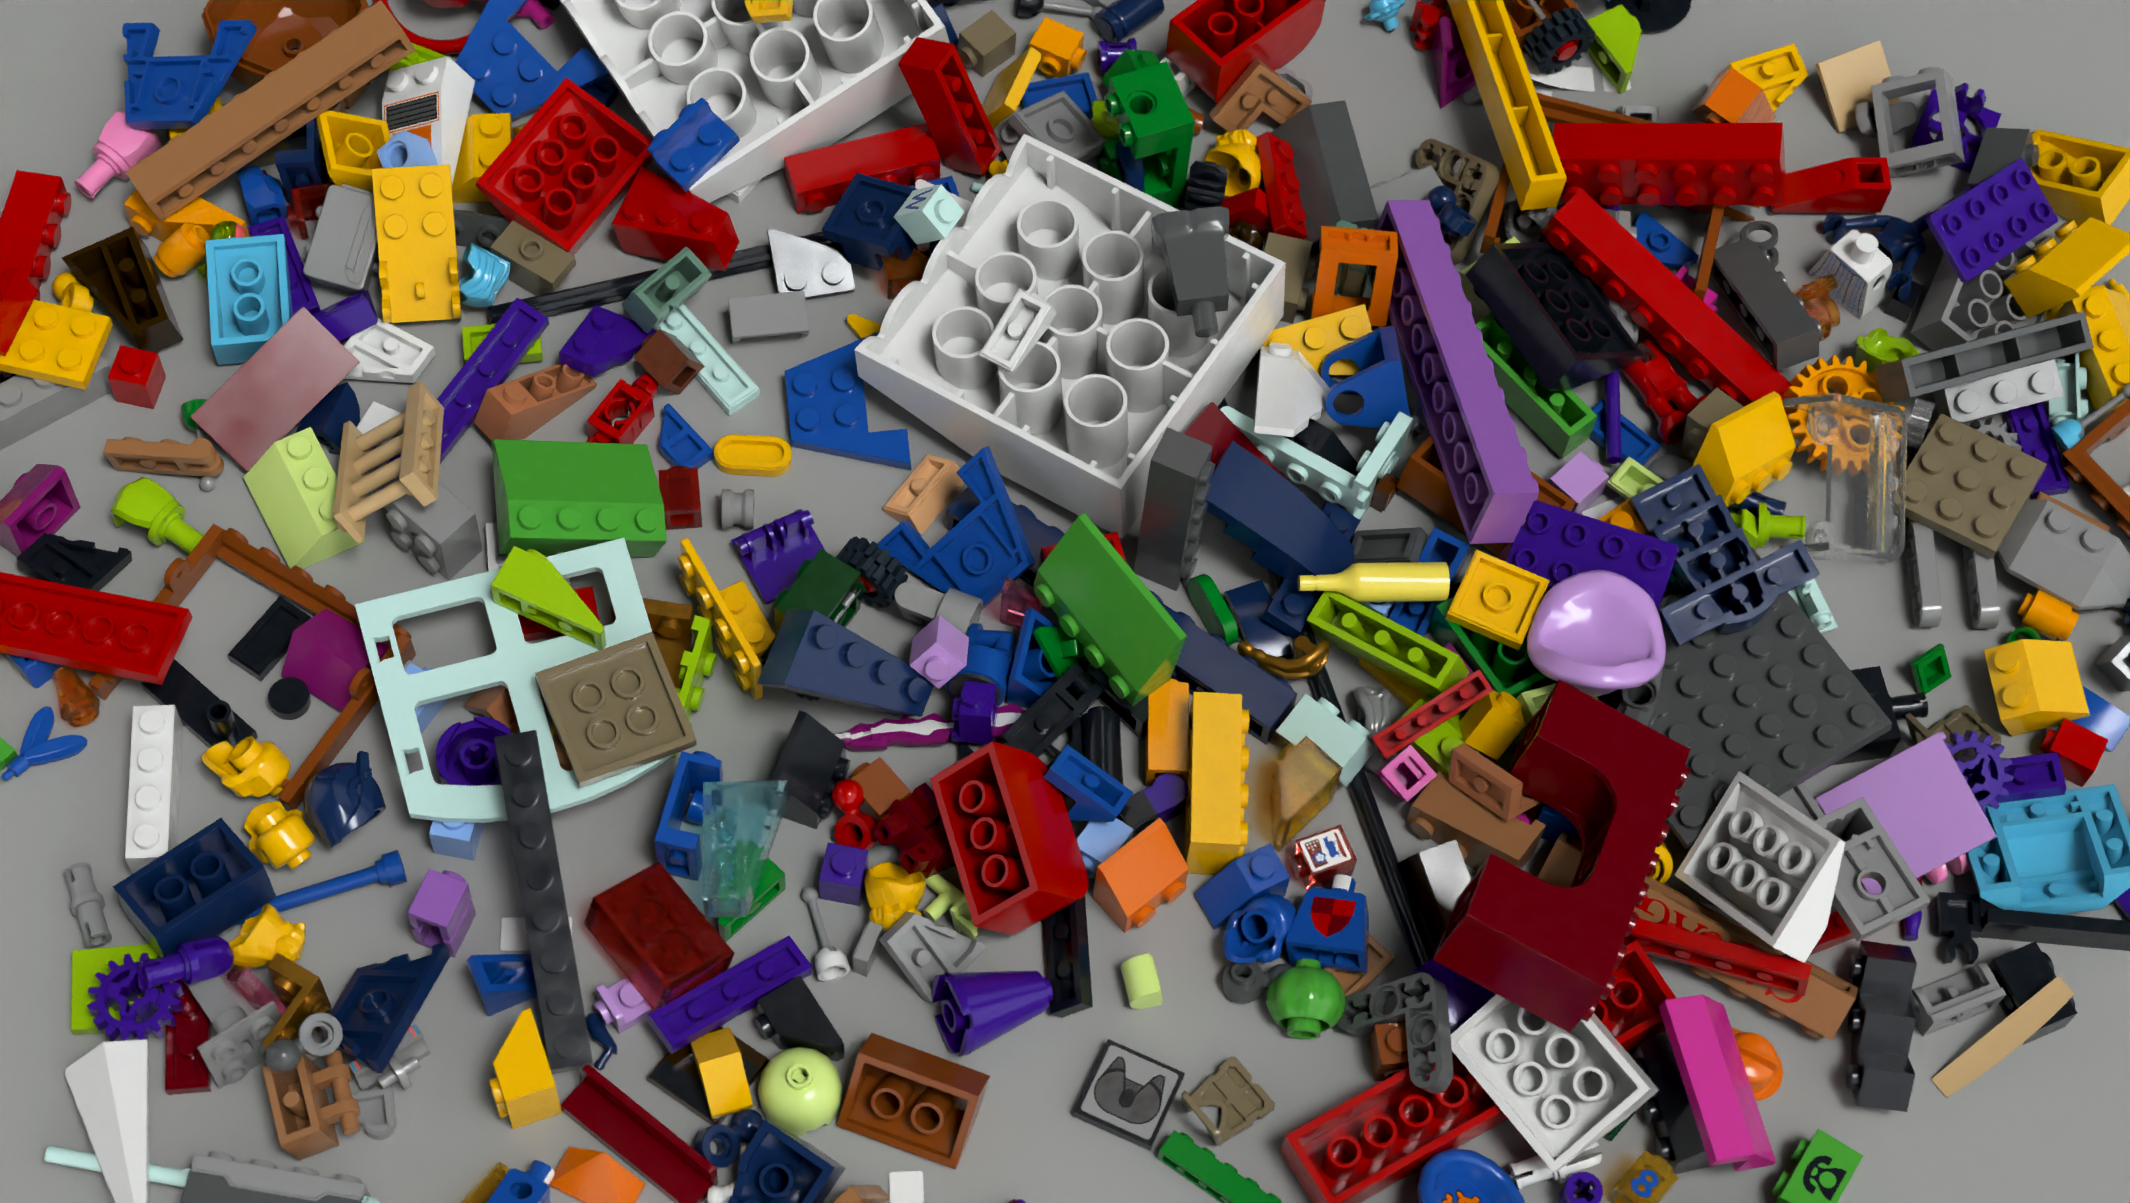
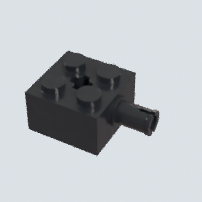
[1831,666,1928,766]

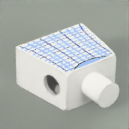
[1808,229,1893,320]

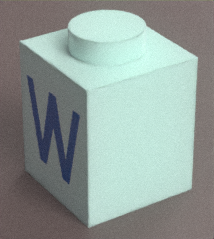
[894,184,964,244]

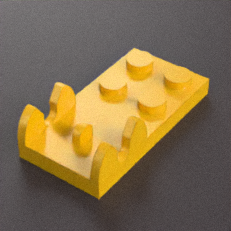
[372,164,462,323]
[0,300,113,390]

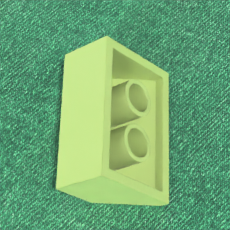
[243,427,365,569]

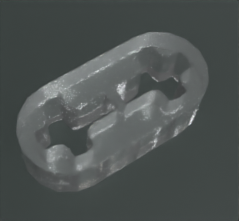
[1902,398,1935,449]

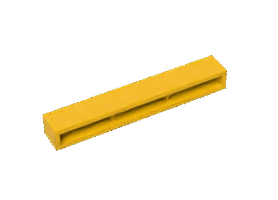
[1448,0,1567,211]

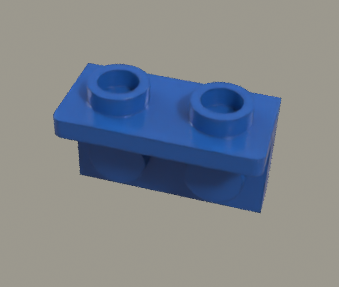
[647,98,740,192]

